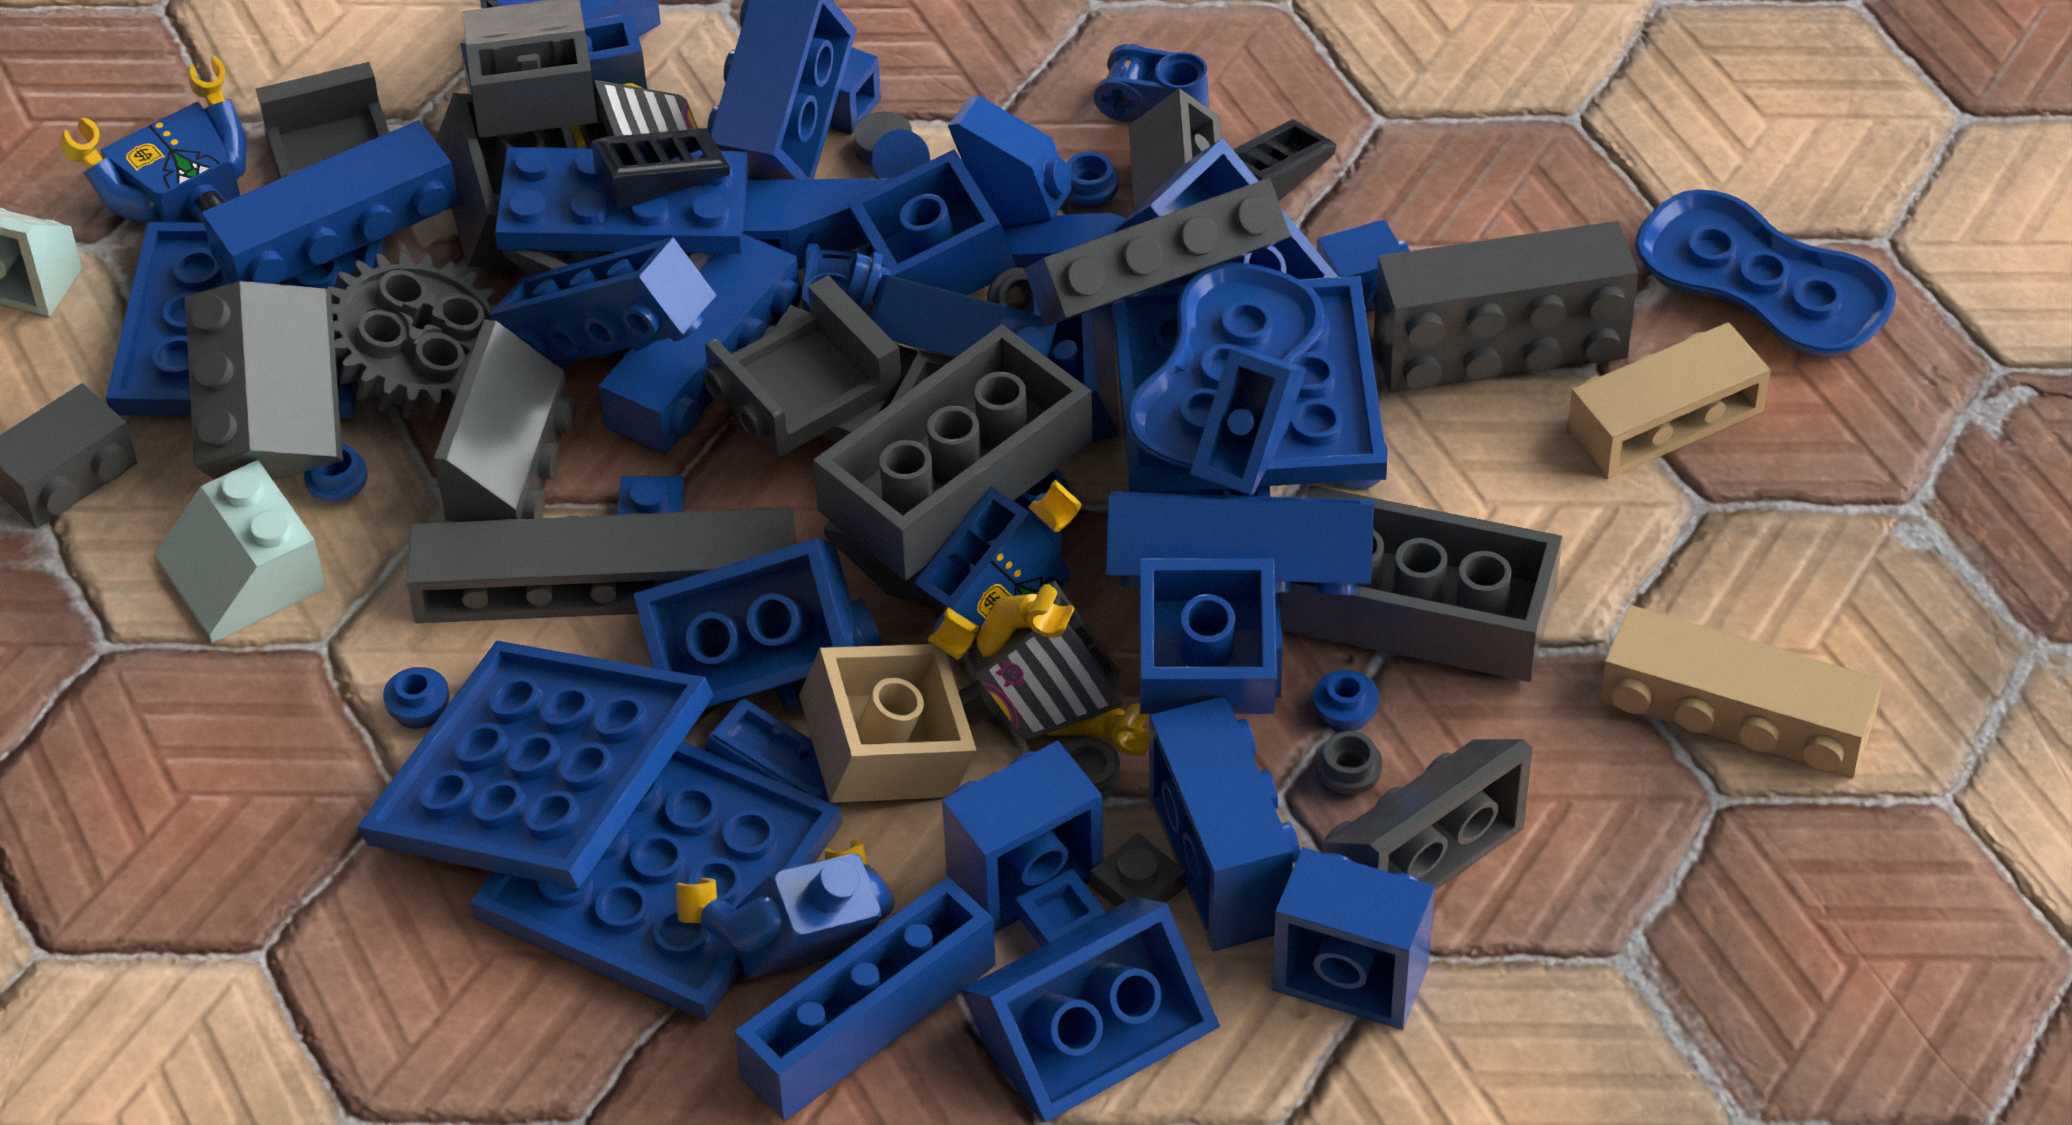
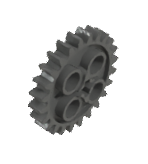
[327,251,499,421]

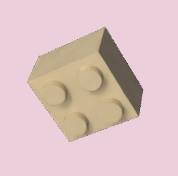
[799,644,977,803]

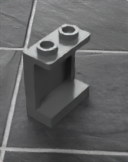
[256,62,389,179]
[703,275,902,458]

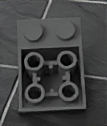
[463,0,598,138]

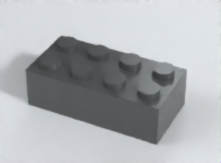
[1373,221,1638,393]
[813,324,1092,581]
[1279,485,1563,682]

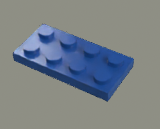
[495,147,748,254]

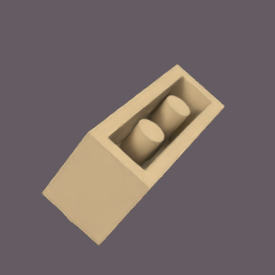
[1567,322,1771,479]

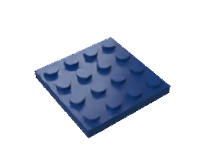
[106,222,387,418]
[1112,276,1387,493]
[357,640,714,890]
[470,741,842,1021]

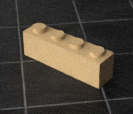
[1600,604,1883,778]

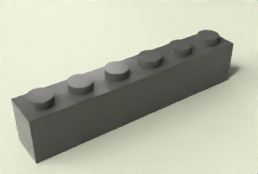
[407,508,797,623]

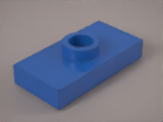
[704,698,829,802]

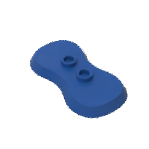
[1635,189,1896,359]
[1126,262,1325,473]

